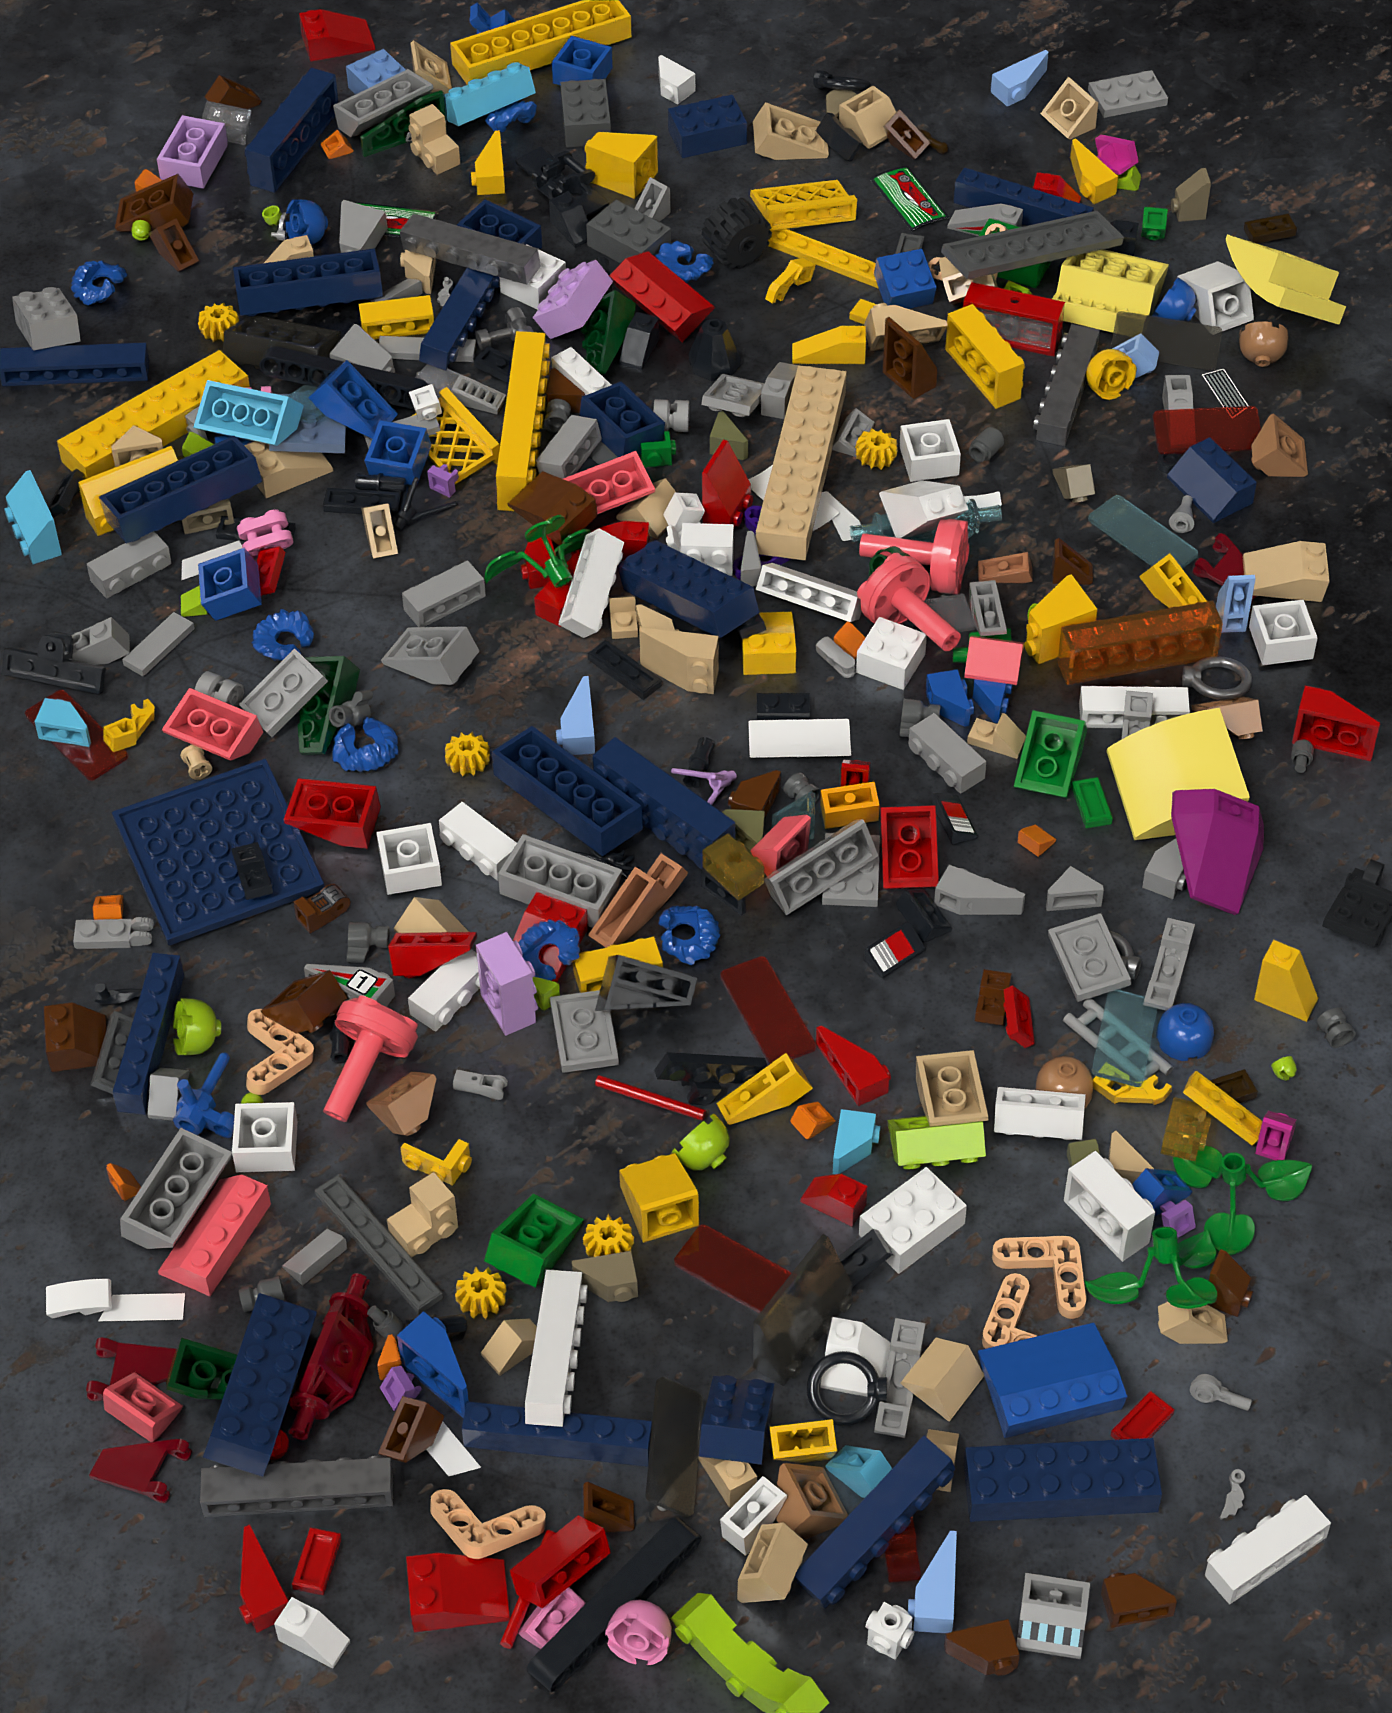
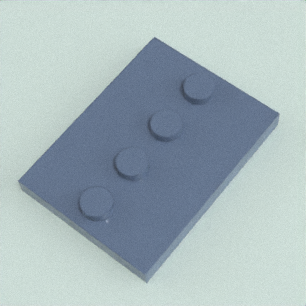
[269,393,346,453]

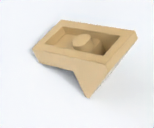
[609,596,638,639]
[967,713,1026,759]

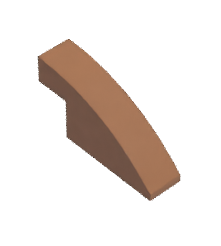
[588,853,688,948]

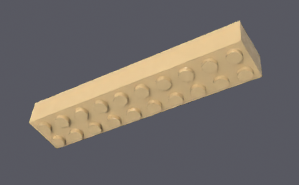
[756,365,847,560]

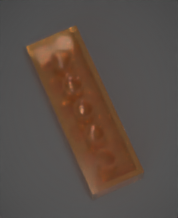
[1057,601,1223,685]

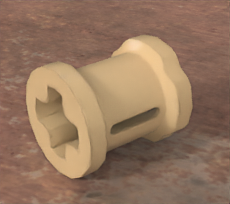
[180,745,212,780]

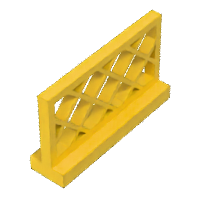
[750,180,857,231]
[410,387,500,484]

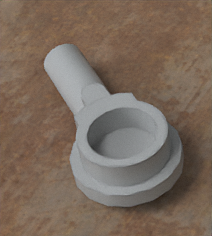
[1190,1374,1252,1411]

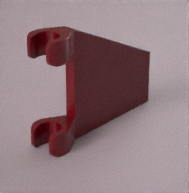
[1193,533,1257,602]
[86,1337,176,1401]
[89,1439,192,1503]

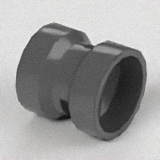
[544,399,571,434]
[783,772,821,810]
[1317,1008,1356,1048]

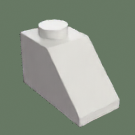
[658,55,695,104]
[720,1476,787,1556]
[274,1597,350,1668]

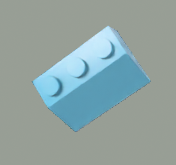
[4,470,62,564]

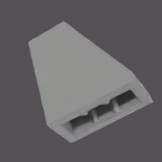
[339,200,388,253]
[330,324,395,385]

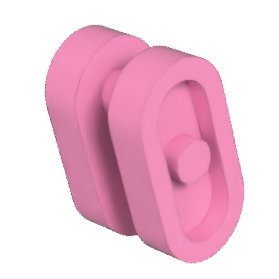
[237,509,294,558]

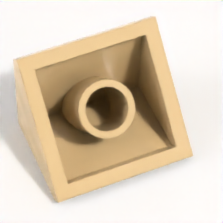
[411,40,452,94]
[1040,77,1098,139]
[111,425,163,467]
[616,478,676,540]
[394,897,469,933]
[900,1338,984,1422]

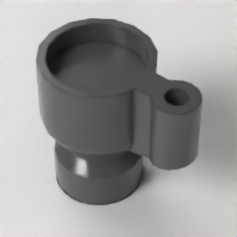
[329,690,373,727]
[900,698,940,737]
[347,921,390,963]
[239,1276,286,1313]

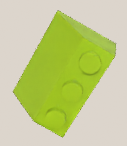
[887,1116,986,1169]

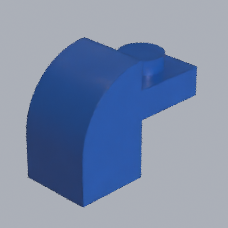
[469,2,516,34]

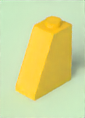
[1254,940,1318,1022]
[770,1419,837,1463]

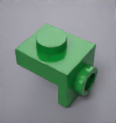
[1141,207,1168,240]
[641,431,676,467]

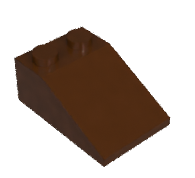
[115,174,194,231]
[883,317,937,399]
[507,471,598,545]

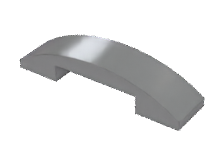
[1118,690,1153,792]
[1143,918,1195,1010]
[874,1318,926,1438]

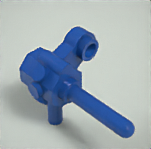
[173,1052,235,1138]

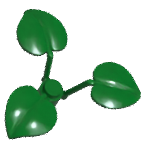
[484,515,592,588]
[1173,1144,1312,1255]
[1085,1227,1217,1309]

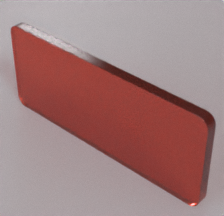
[1153,406,1261,454]
[25,690,128,781]
[720,956,816,1065]
[674,1224,810,1325]

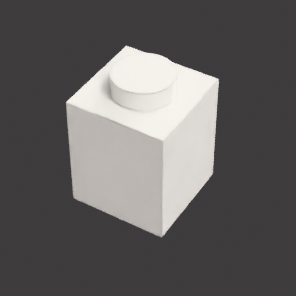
[663,492,705,532]

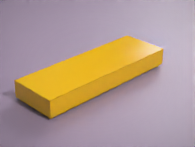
[1183,1071,1262,1145]

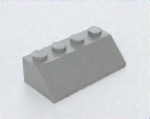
[333,69,434,137]
[763,819,878,915]
[498,834,622,928]
[120,1128,232,1249]

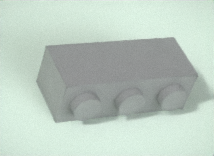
[536,415,602,479]
[87,531,172,599]
[402,560,486,627]
[908,713,987,794]

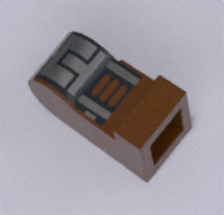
[293,884,351,934]

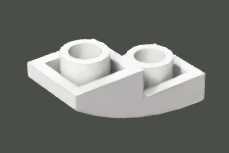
[46,1279,112,1318]

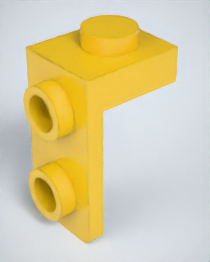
[401,1139,472,1186]

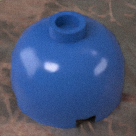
[285,199,328,246]
[1151,278,1197,327]
[1156,1003,1214,1061]

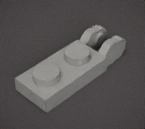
[73,917,154,949]

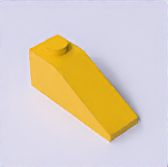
[471,130,505,195]
[1070,139,1118,204]
[792,326,866,364]
[1139,553,1217,629]
[716,1053,813,1125]

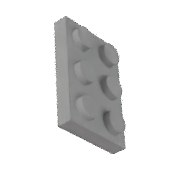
[1088,70,1168,118]
[701,374,764,417]
[239,648,328,737]
[822,833,880,907]
[1048,913,1131,1002]
[550,990,619,1073]

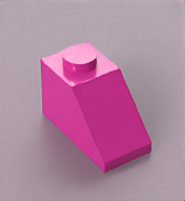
[1255,1110,1297,1161]

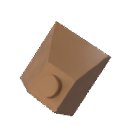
[1251,413,1308,477]
[1191,696,1262,739]
[366,1071,436,1136]
[776,1463,848,1540]

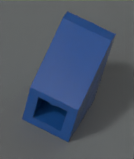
[926,669,974,727]
[973,679,1013,723]

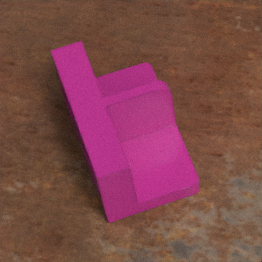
[1095,135,1139,175]

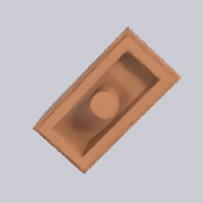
[978,552,1033,583]

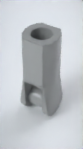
[816,636,856,678]
[453,1070,508,1100]

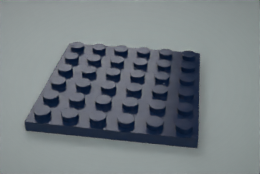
[112,758,325,946]

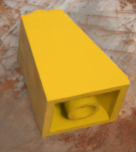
[585,132,658,199]
[1024,574,1097,664]
[619,1153,699,1243]

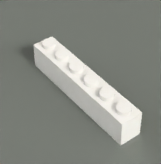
[525,1270,588,1427]

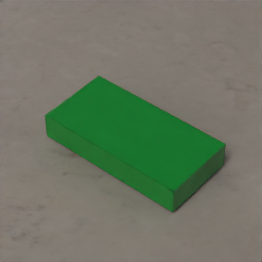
[1071,777,1113,828]

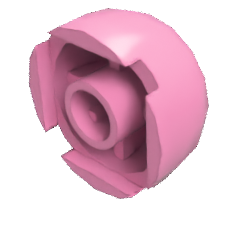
[605,1600,672,1665]

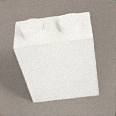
[1177,261,1254,335]
[879,481,969,539]

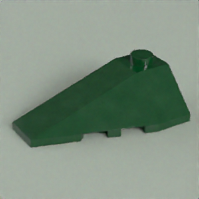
[360,90,447,157]
[580,290,636,375]
[298,656,360,755]
[166,1337,299,1399]

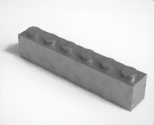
[400,213,541,285]
[1033,324,1100,446]
[200,1456,393,1517]

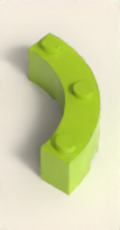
[670,1593,829,1713]

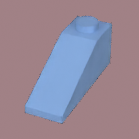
[991,50,1048,106]
[1215,575,1256,633]
[556,676,595,755]
[908,1531,957,1633]

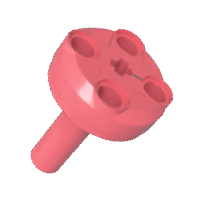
[859,519,969,595]
[857,553,961,651]
[323,996,418,1122]

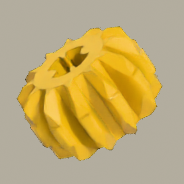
[198,303,239,342]
[855,428,898,470]
[445,732,490,777]
[583,1214,634,1257]
[455,1267,507,1319]

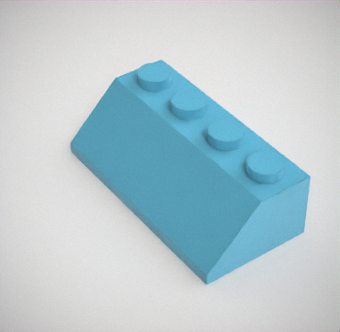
[444,62,536,126]
[193,380,304,446]

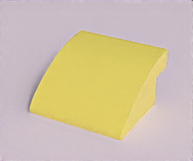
[1226,234,1346,324]
[1052,249,1169,337]
[1107,708,1250,840]

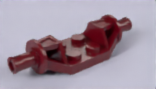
[289,1273,374,1440]

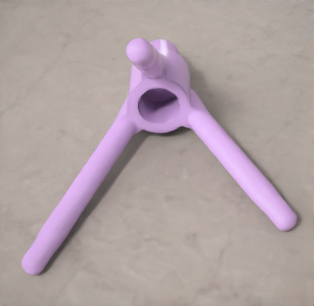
[671,768,737,805]

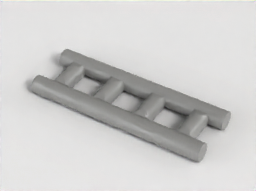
[1063,998,1174,1084]

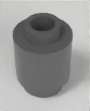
[969,427,1004,462]

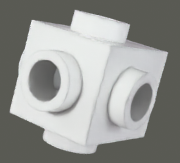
[865,1602,915,1660]

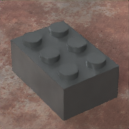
[560,79,611,147]
[586,199,671,263]

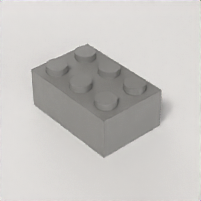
[12,287,81,350]

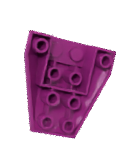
[1171,789,1264,915]

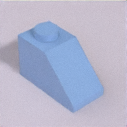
[1112,333,1159,378]

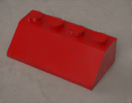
[609,251,715,342]

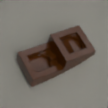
[975,969,1012,1025]

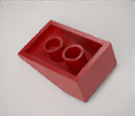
[299,9,375,62]
[702,439,753,528]
[1292,685,1380,761]
[284,778,381,849]
[881,806,939,889]
[513,892,588,983]
[406,1553,510,1633]

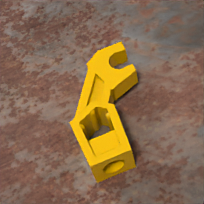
[765,258,816,303]
[103,699,155,752]
[1093,1064,1172,1105]

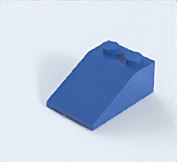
[308,360,398,439]
[397,1311,469,1418]

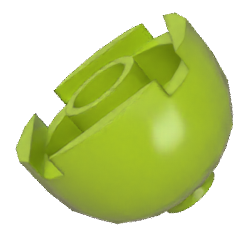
[173,998,221,1055]
[671,1113,730,1170]

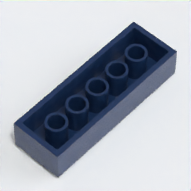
[245,68,339,193]
[233,248,383,316]
[99,436,262,544]
[617,540,759,638]
[492,726,643,856]
[593,737,735,869]
[203,1293,317,1477]
[963,1438,1162,1522]

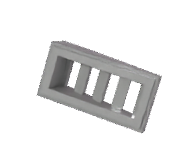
[451,375,507,414]
[741,531,762,586]

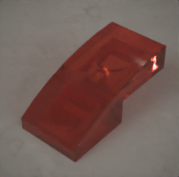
[884,1516,921,1582]

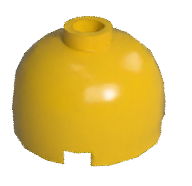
[1086,349,1136,400]

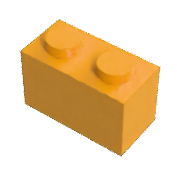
[820,782,879,829]

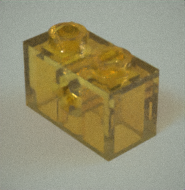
[703,833,764,901]
[1161,1097,1212,1161]

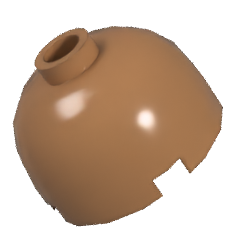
[1239,321,1288,367]
[1035,1056,1093,1108]

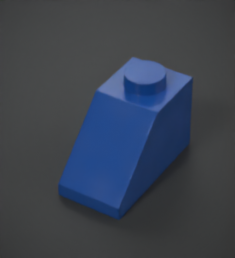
[1132,1168,1193,1216]

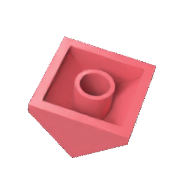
[964,635,1024,685]
[750,815,811,876]
[103,1372,183,1442]

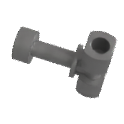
[476,307,534,350]

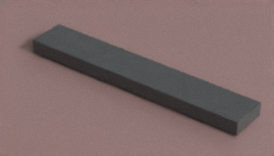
[315,1174,443,1315]

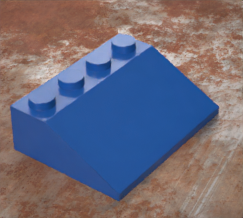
[977,1323,1127,1438]

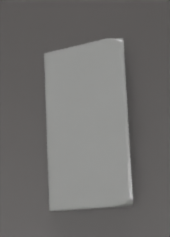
[370,278,423,302]
[832,408,875,457]
[282,1229,347,1286]

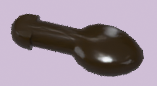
[918,129,948,154]

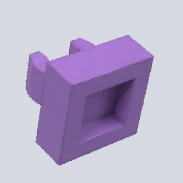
[427,464,459,498]
[1160,1200,1196,1239]
[380,1366,422,1411]

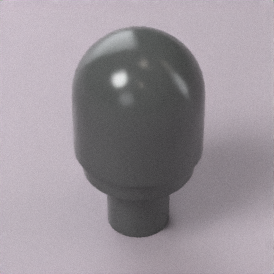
[1291,739,1314,773]
[367,1305,404,1340]

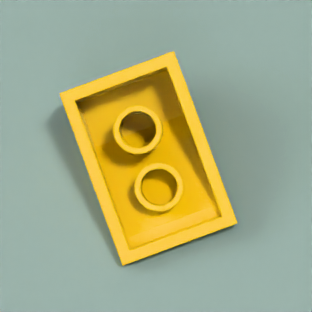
[741,612,796,675]

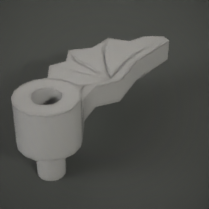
[271,212,289,241]
[437,277,454,309]
[1219,1469,1245,1520]

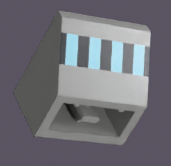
[1016,1573,1090,1659]

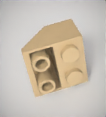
[839,86,896,149]
[939,257,997,305]
[737,1522,808,1603]

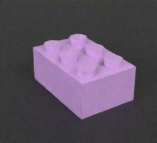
[157,115,228,189]
[533,260,613,339]
[476,932,538,1036]

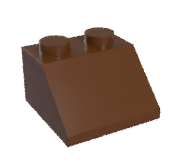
[261,970,347,1034]
[44,1002,107,1072]

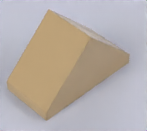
[1108,1131,1154,1184]
[481,1319,537,1376]

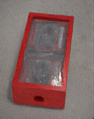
[963,282,1065,357]

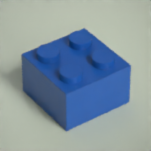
[552,36,613,86]
[874,249,937,309]
[364,420,432,485]
[198,548,262,621]

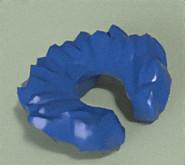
[485,101,537,132]
[656,241,714,283]
[71,260,128,305]
[251,609,314,661]
[332,717,398,773]
[659,906,721,965]
[518,919,580,981]

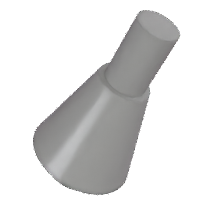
[1169,495,1194,533]

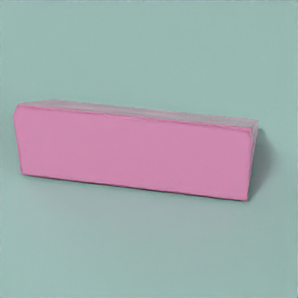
[518,1587,586,1649]

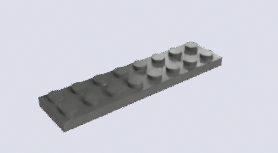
[941,211,1124,280]

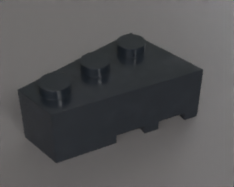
[595,955,697,1011]

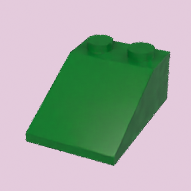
[1014,710,1088,799]
[484,1194,584,1288]

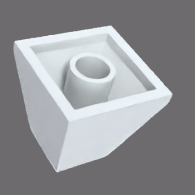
[820,1317,891,1397]

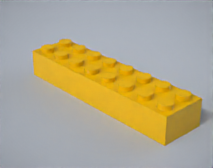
[450,0,632,85]
[496,331,550,511]
[57,350,250,480]

